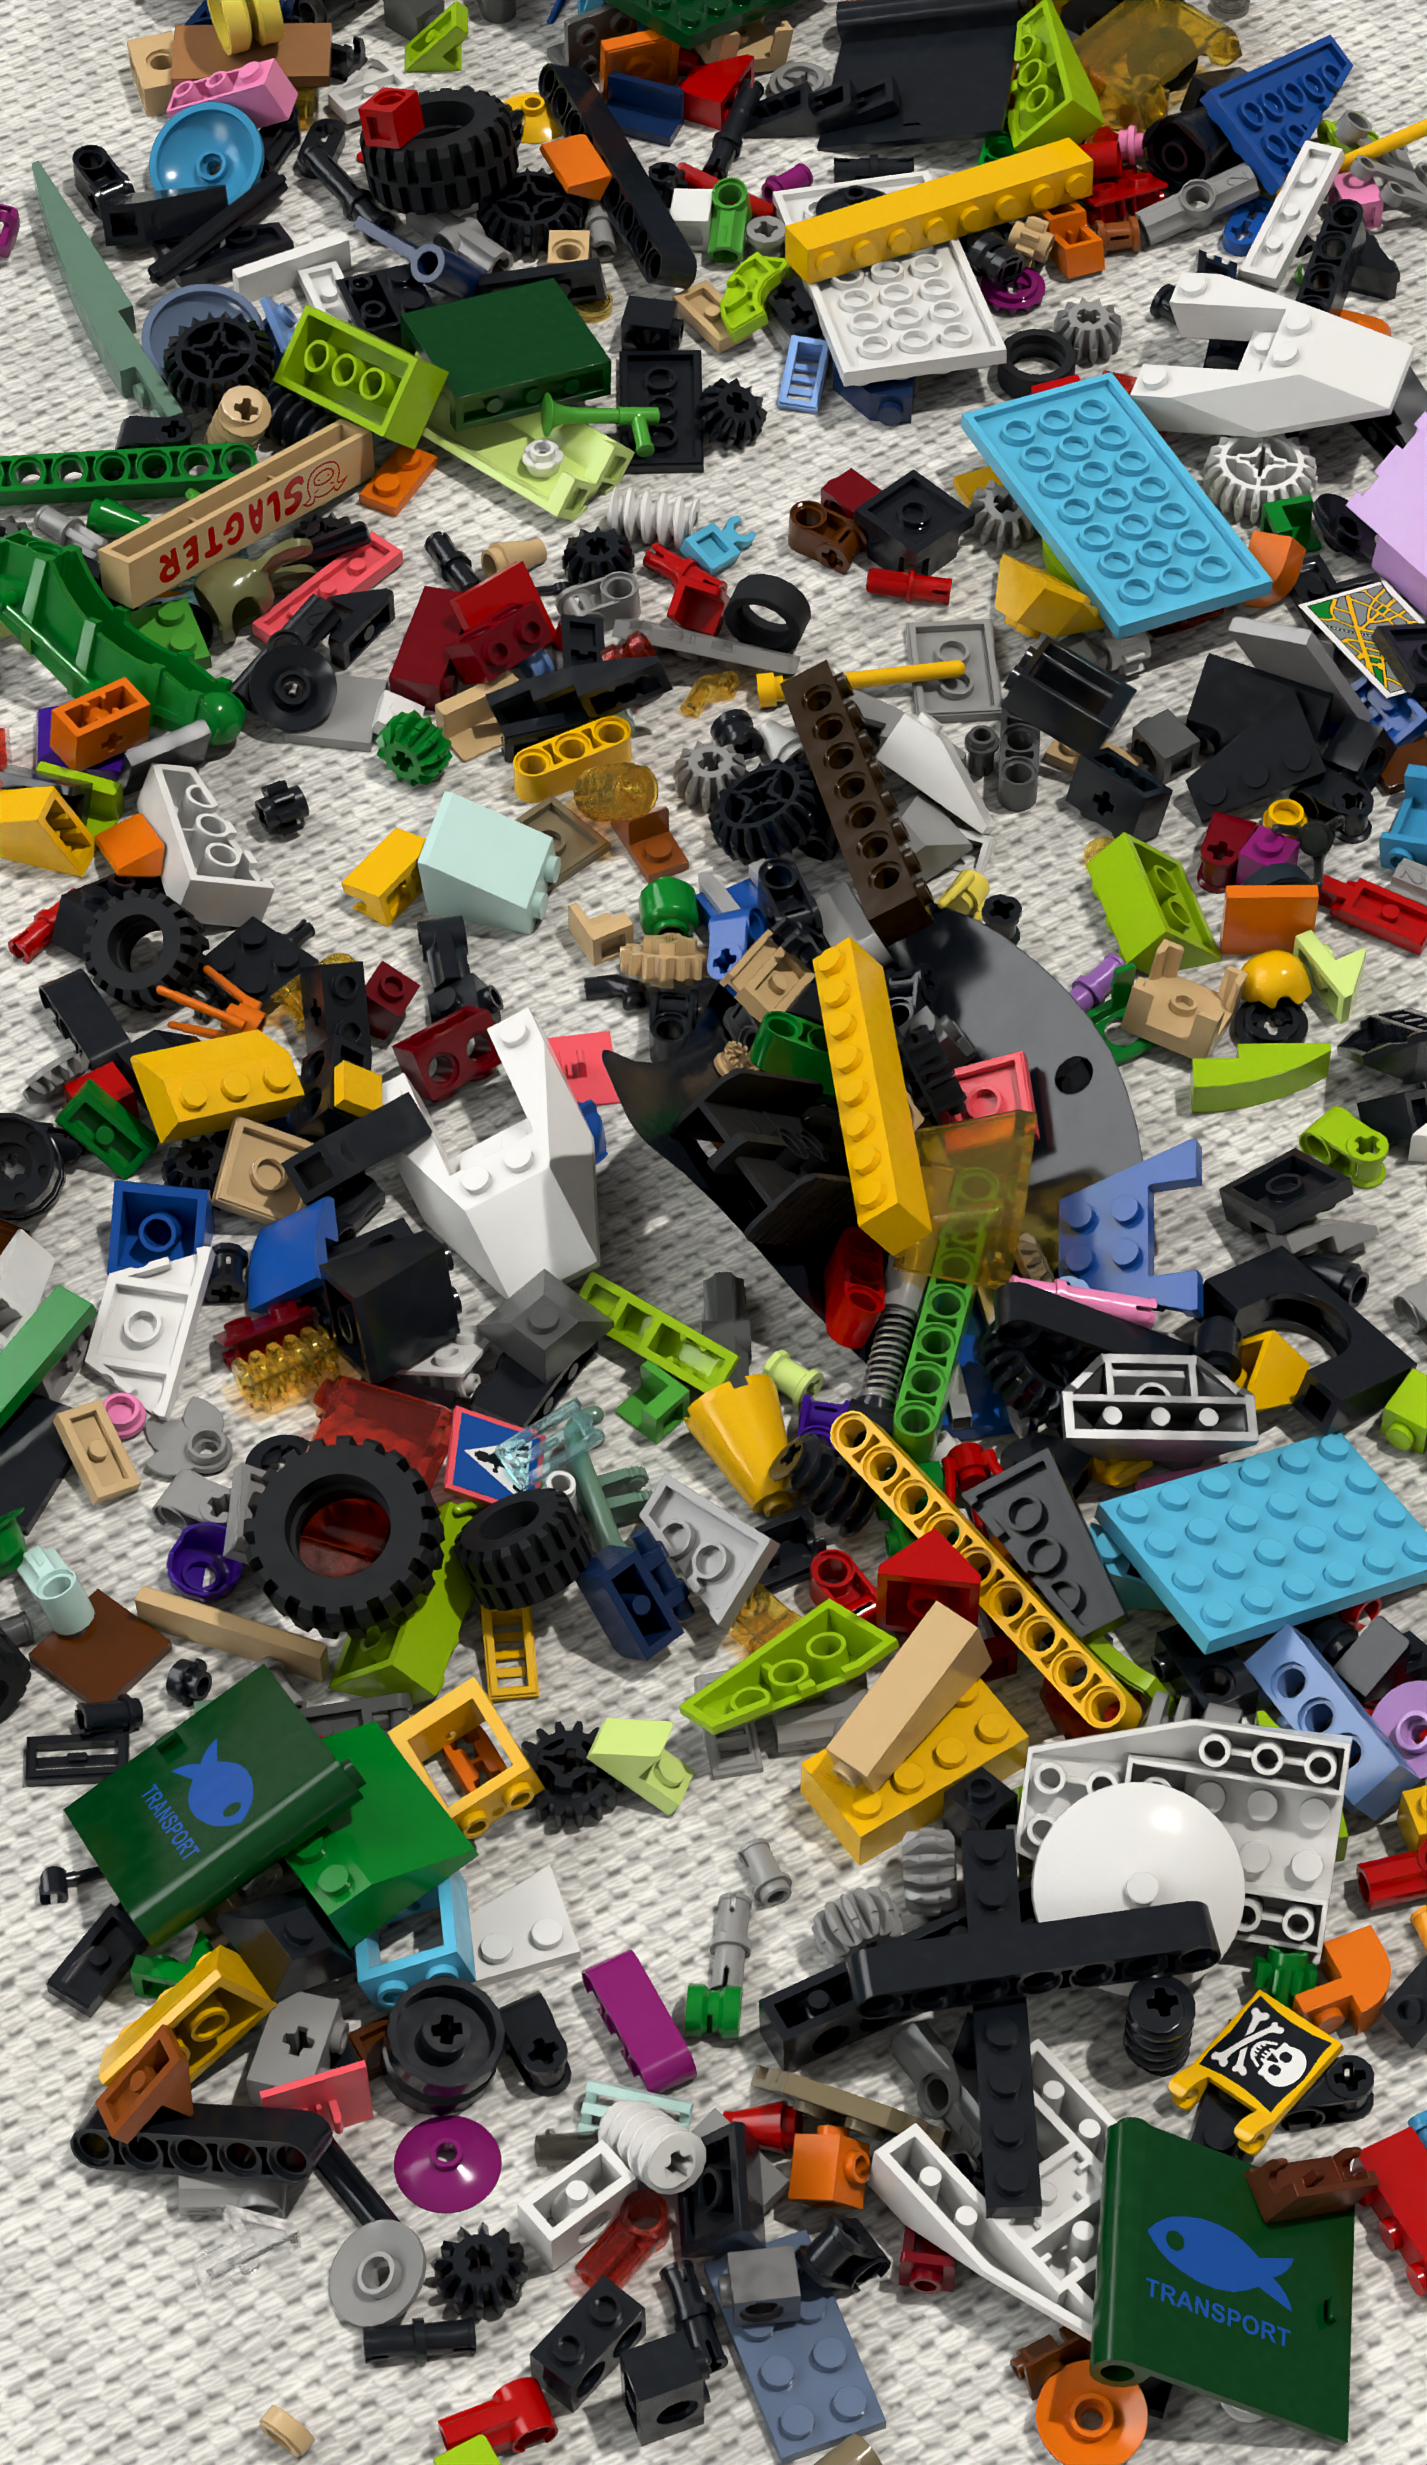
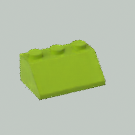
[1086,832,1223,975]

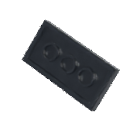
[619,350,704,474]

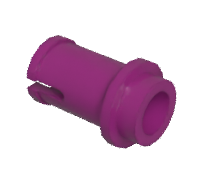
[761,163,813,204]

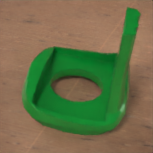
[1086,963,1156,1065]

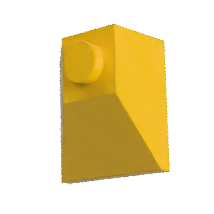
[1234,1330,1310,1414]

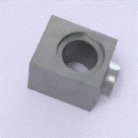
[718,2245,801,2328]

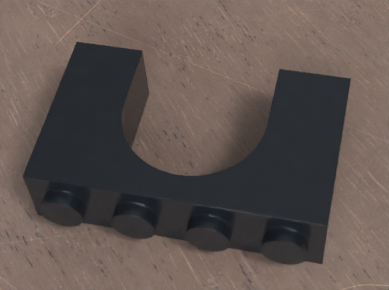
[1194,1246,1418,1436]

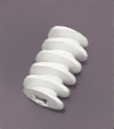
[608,485,700,549]
[598,2100,706,2195]

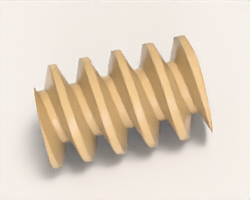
[202,385,272,467]

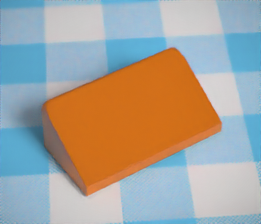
[539,134,612,201]
[95,814,164,877]

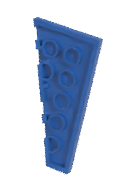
[1200,34,1354,196]

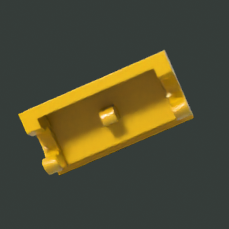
[341,828,426,927]

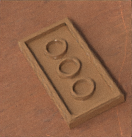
[171,23,333,90]

